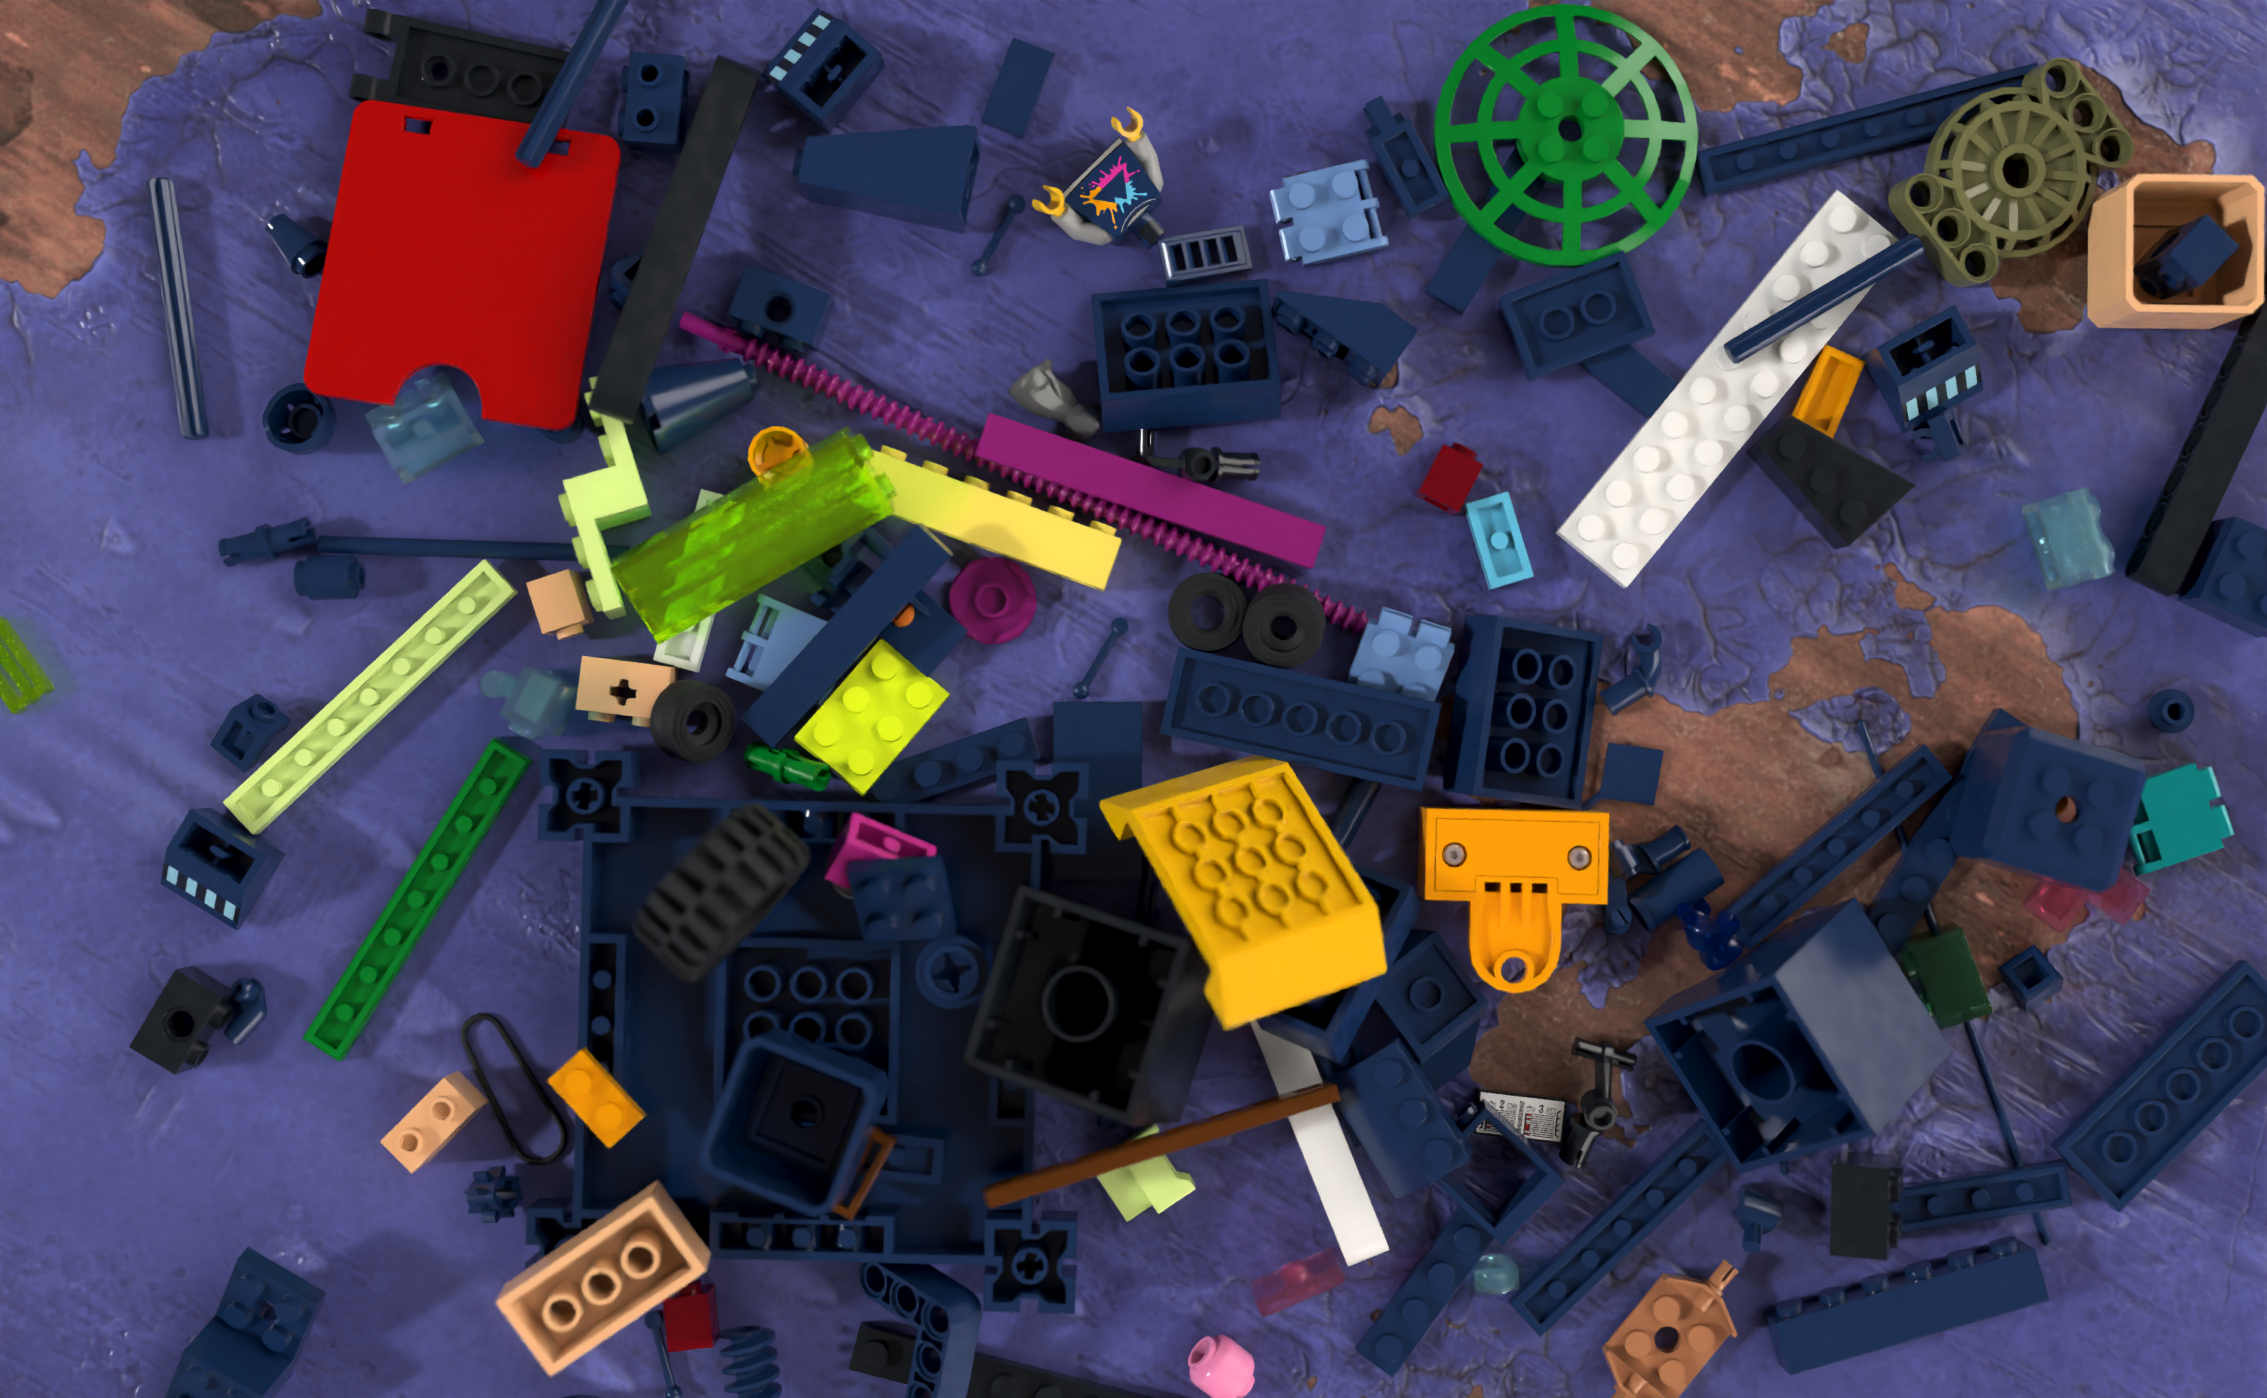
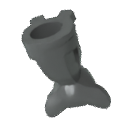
[1008,358,1102,443]

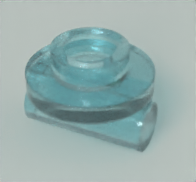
[1472,1253,1520,1294]

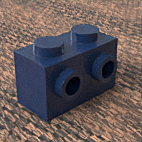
[617,51,692,155]

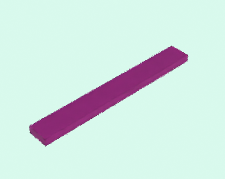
[974,413,1326,570]

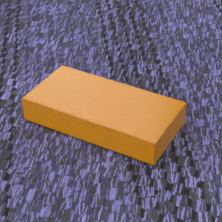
[1791,344,1866,438]

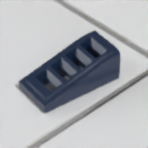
[1157,225,1253,287]

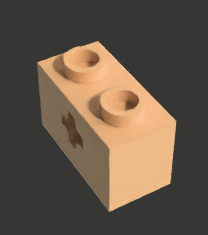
[575,656,679,727]
[380,1070,490,1174]

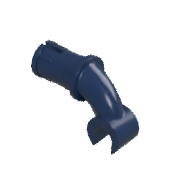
[1599,623,1662,716]

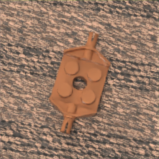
[1601,1259,1739,1398]

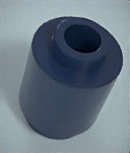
[294,555,366,600]

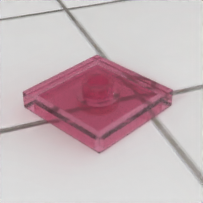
[1251,1247,1346,1317]

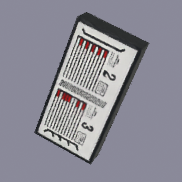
[1473,1087,1567,1144]

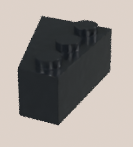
[1746,416,1916,550]

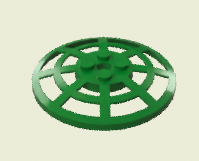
[1433,4,1698,269]

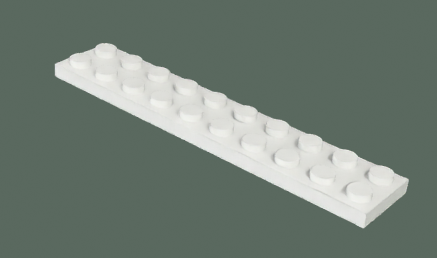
[1555,190,1899,589]

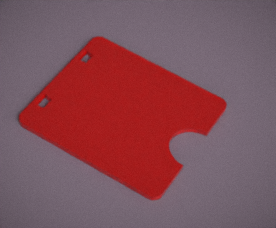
[303,100,622,431]

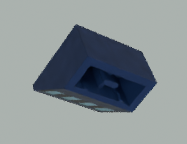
[760,8,886,134]
[1861,305,1983,433]
[160,808,286,930]

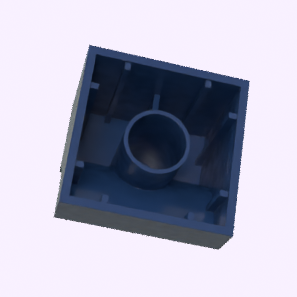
[1644,897,1952,1174]

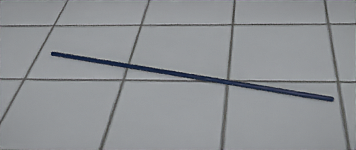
[1857,720,2051,1246]

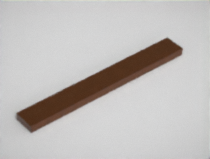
[981,1082,1341,1209]

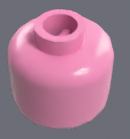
[1188,1334,1255,1398]

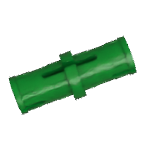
[743,741,831,791]

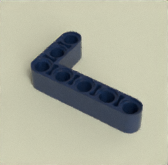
[858,1262,982,1398]

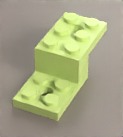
[558,376,652,620]

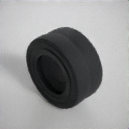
[1243,583,1326,668]
[650,680,735,763]

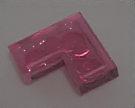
[2020,867,2151,933]

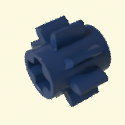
[464,1166,523,1223]

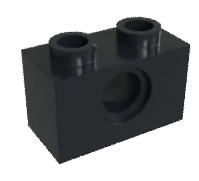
[129,966,234,1075]

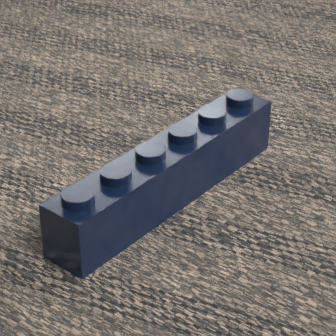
[1764,1237,2050,1376]

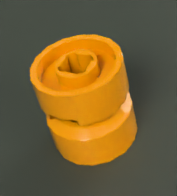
[748,426,814,490]

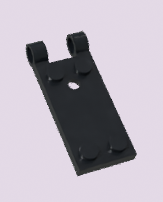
[348,9,570,144]

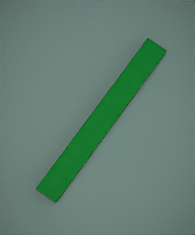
[302,737,534,1062]

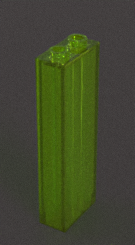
[610,426,897,645]

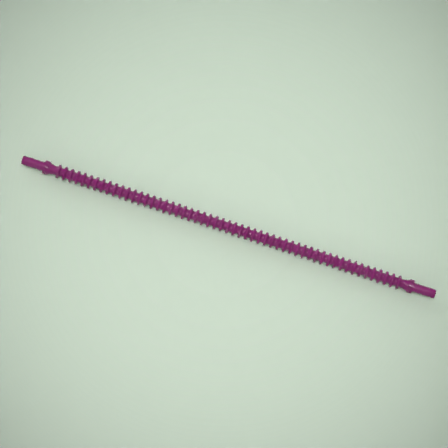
[679,311,1454,672]

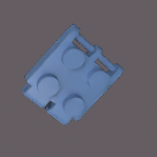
[1269,159,1389,267]
[726,594,837,706]
[1345,606,1455,702]

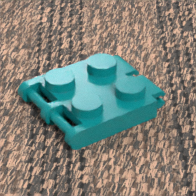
[2129,763,2234,875]

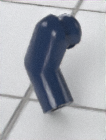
[223,978,267,1045]

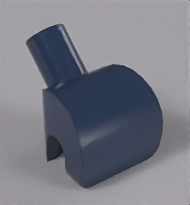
[1733,1185,1784,1253]

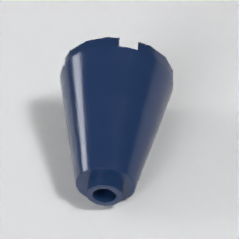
[640,358,758,456]

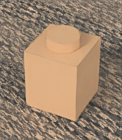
[526,569,594,641]

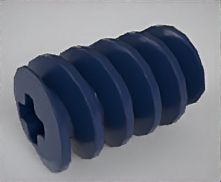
[717,1325,782,1398]

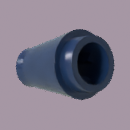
[265,214,328,279]

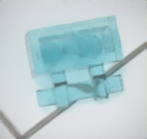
[364,372,485,484]
[2021,486,2115,590]
[480,666,578,740]

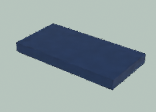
[1053,702,1142,880]

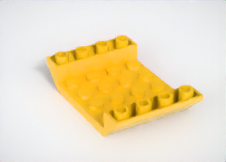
[1099,755,1387,1029]

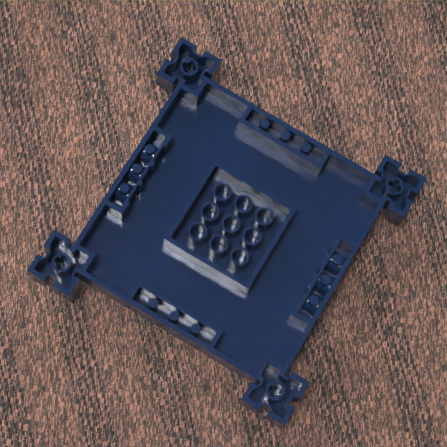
[525,749,1090,1314]

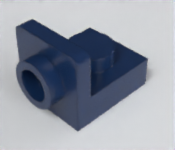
[210,694,291,773]

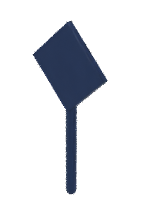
[1574,742,1664,810]

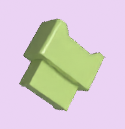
[1097,1124,1196,1222]

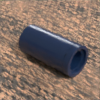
[1627,847,1725,934]

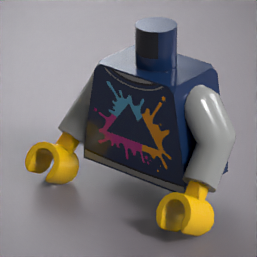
[1032,107,1167,250]

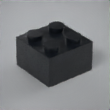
[1830,1150,1903,1261]

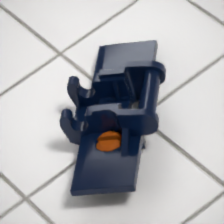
[769,491,969,678]

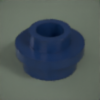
[2147,689,2195,734]

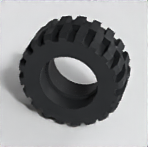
[633,803,810,982]

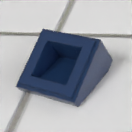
[1997,945,2064,1012]

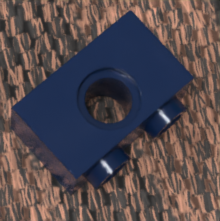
[2133,214,2240,300]
[727,263,835,354]

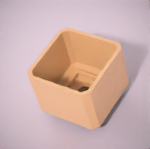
[2087,174,2264,329]

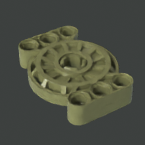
[1888,58,2134,288]

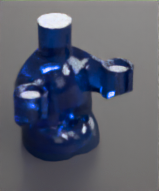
[1675,898,1744,971]

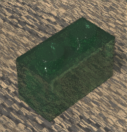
[1900,922,1994,1030]

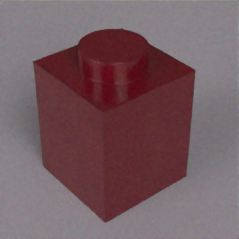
[1414,443,1484,516]
[663,1279,720,1352]

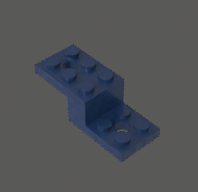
[165,1247,326,1398]

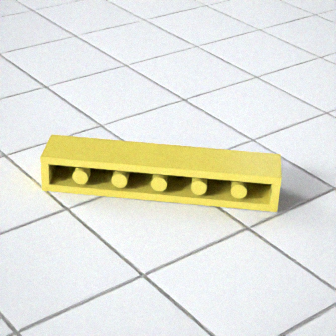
[850,445,1122,592]

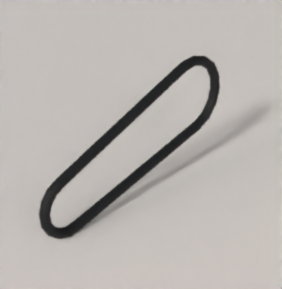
[460,1013,567,1165]

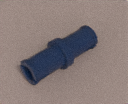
[219,517,316,567]

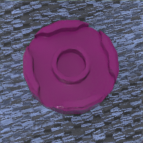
[949,557,1037,645]

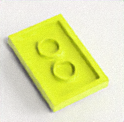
[794,638,950,797]

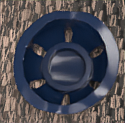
[262,383,337,455]

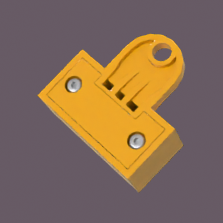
[1417,806,1609,993]

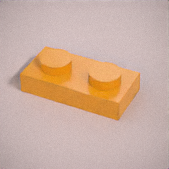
[547,1047,646,1149]

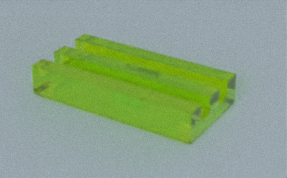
[0,616,55,714]

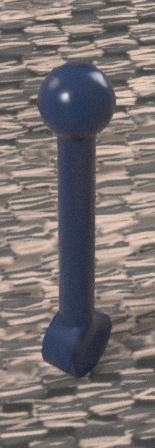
[971,195,1026,277]
[1073,617,1129,700]
[644,1310,683,1398]

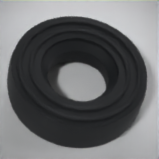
[1168,572,1247,653]

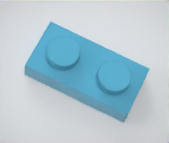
[1463,491,1534,590]

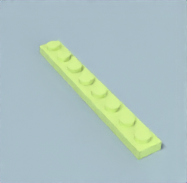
[223,559,518,835]

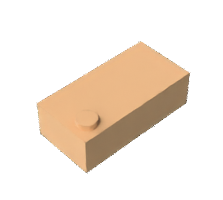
[495,1180,711,1377]

